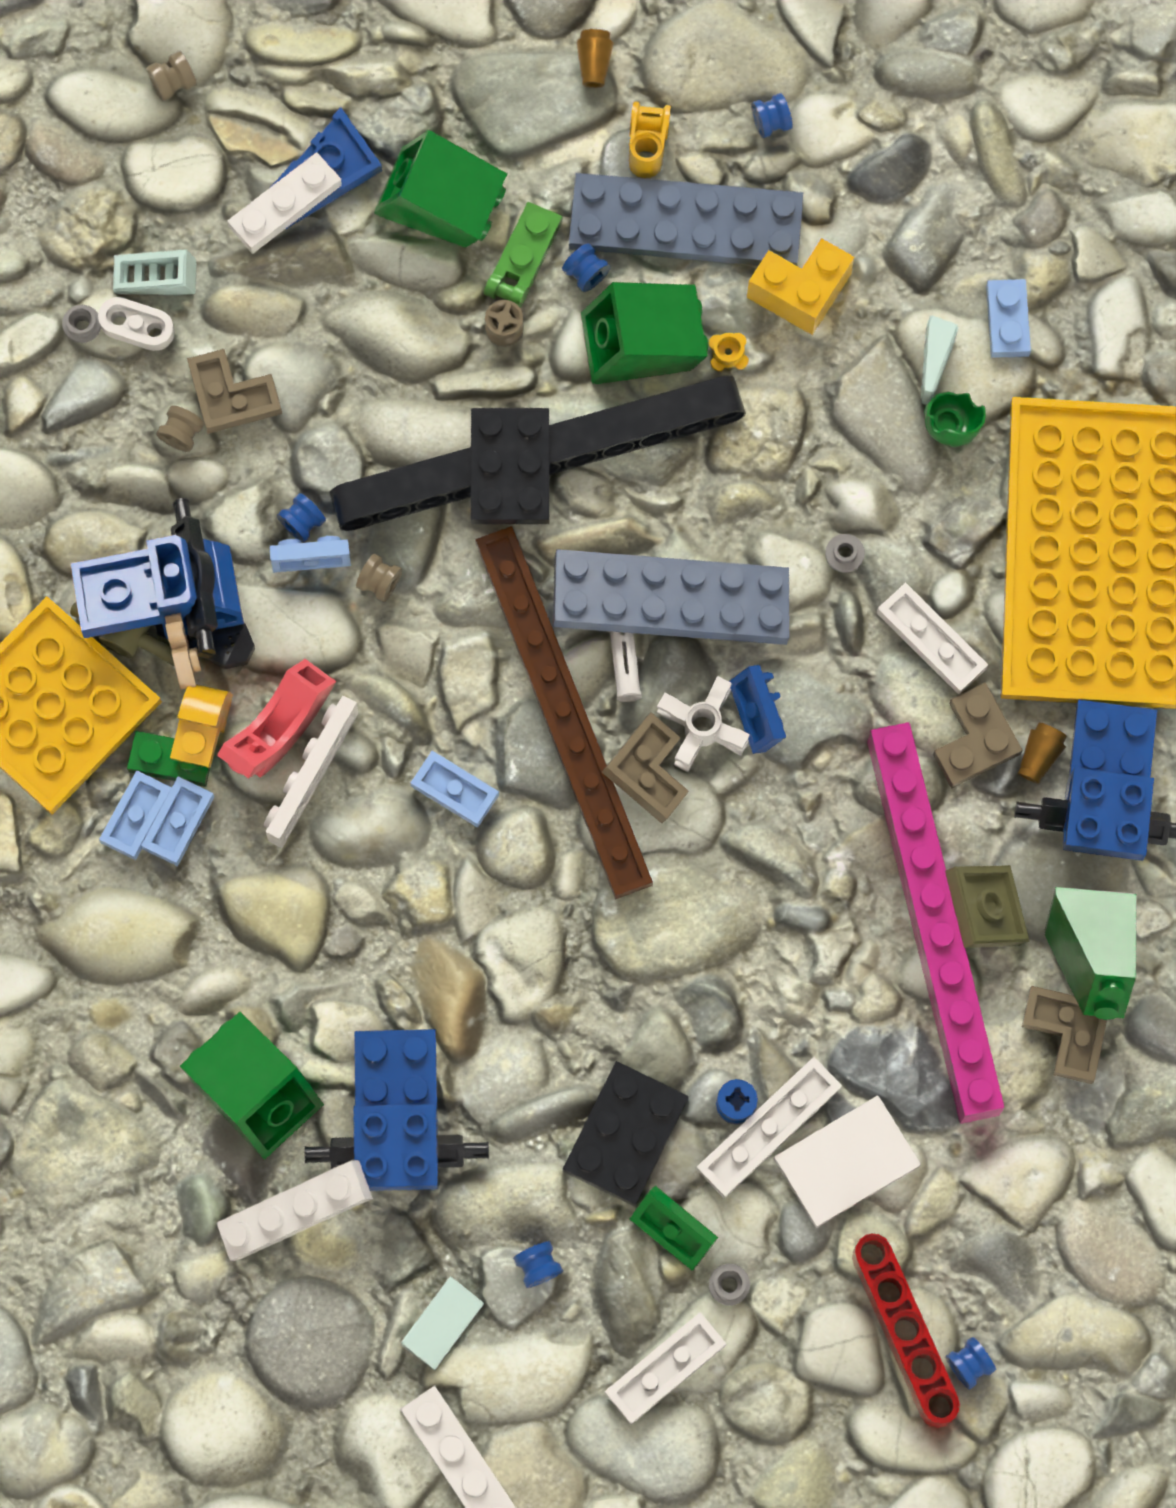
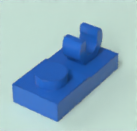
[729,665,786,754]

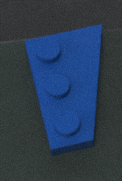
[271,107,382,229]

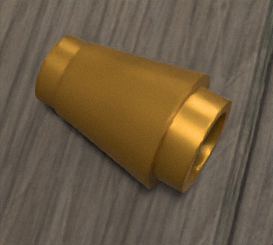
[576,29,614,88]
[1017,722,1067,784]

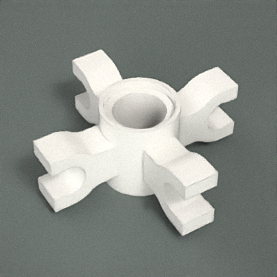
[657,676,750,772]

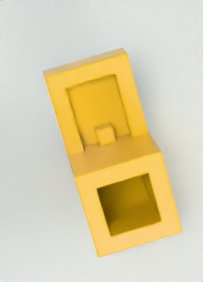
[170,684,233,768]

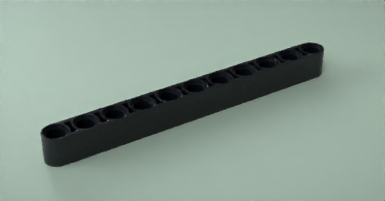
[329,376,746,531]

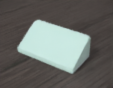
[401,1276,484,1370]

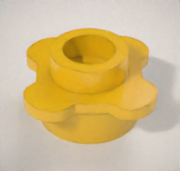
[708,333,749,372]

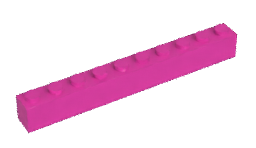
[867,722,1005,1124]

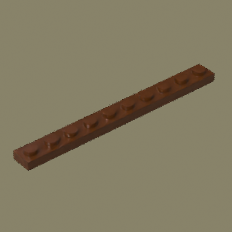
[475,526,653,900]

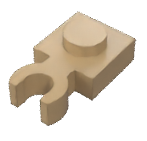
[165,613,202,690]

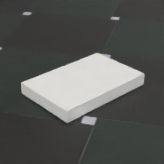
[774,1096,921,1228]

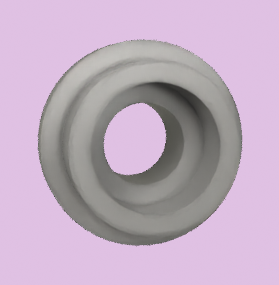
[62,305,101,343]
[825,534,865,573]
[709,1264,750,1306]

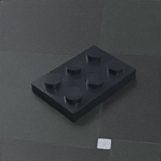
[471,408,549,524]
[562,1061,689,1207]

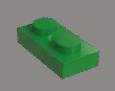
[127,731,210,787]
[629,1186,719,1271]

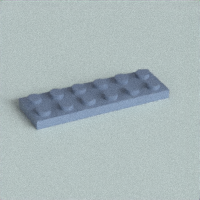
[569,173,804,266]
[553,549,789,645]

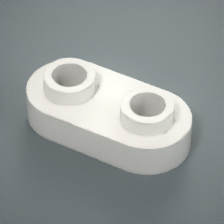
[98,297,174,351]

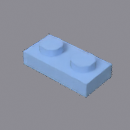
[986,279,1031,358]
[270,536,351,573]
[410,751,499,828]
[99,771,172,860]
[141,776,214,866]

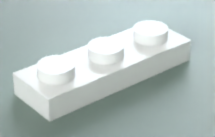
[227,152,342,254]
[876,582,988,695]
[605,1312,726,1425]

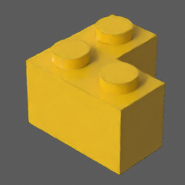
[747,238,855,335]

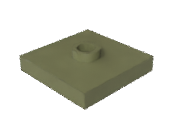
[945,865,1030,948]

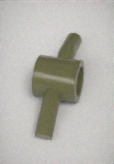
[70,602,175,666]

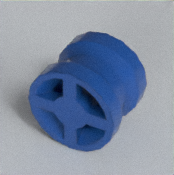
[751,93,793,138]
[562,243,611,292]
[277,493,326,543]
[716,1079,758,1125]
[513,1241,563,1288]
[945,1337,997,1390]

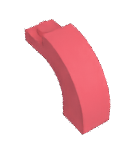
[217,659,336,779]

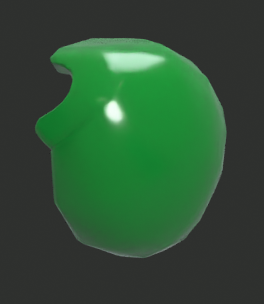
[924,391,986,447]

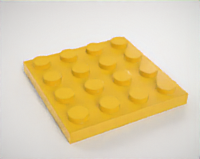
[0,596,162,815]

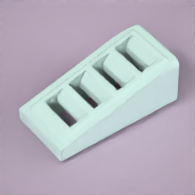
[113,249,196,295]
[921,316,959,405]

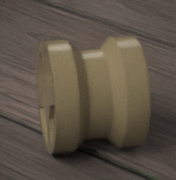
[485,300,524,347]
[156,406,205,452]
[356,554,403,602]

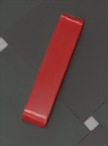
[852,1233,960,1428]

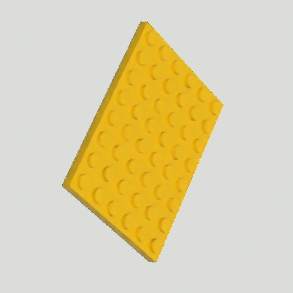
[1001,397,1176,709]

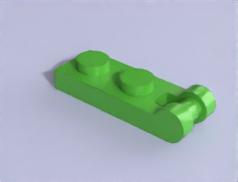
[484,202,562,308]

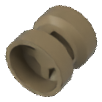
[146,51,197,102]

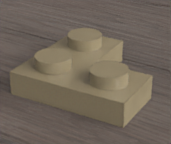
[187,349,282,434]
[933,682,1023,789]
[602,712,689,824]
[1022,986,1107,1084]

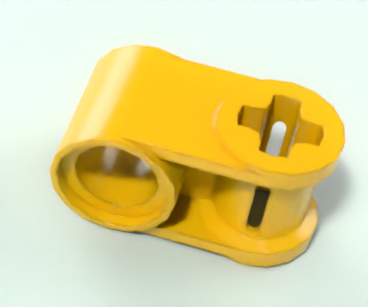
[629,101,671,178]

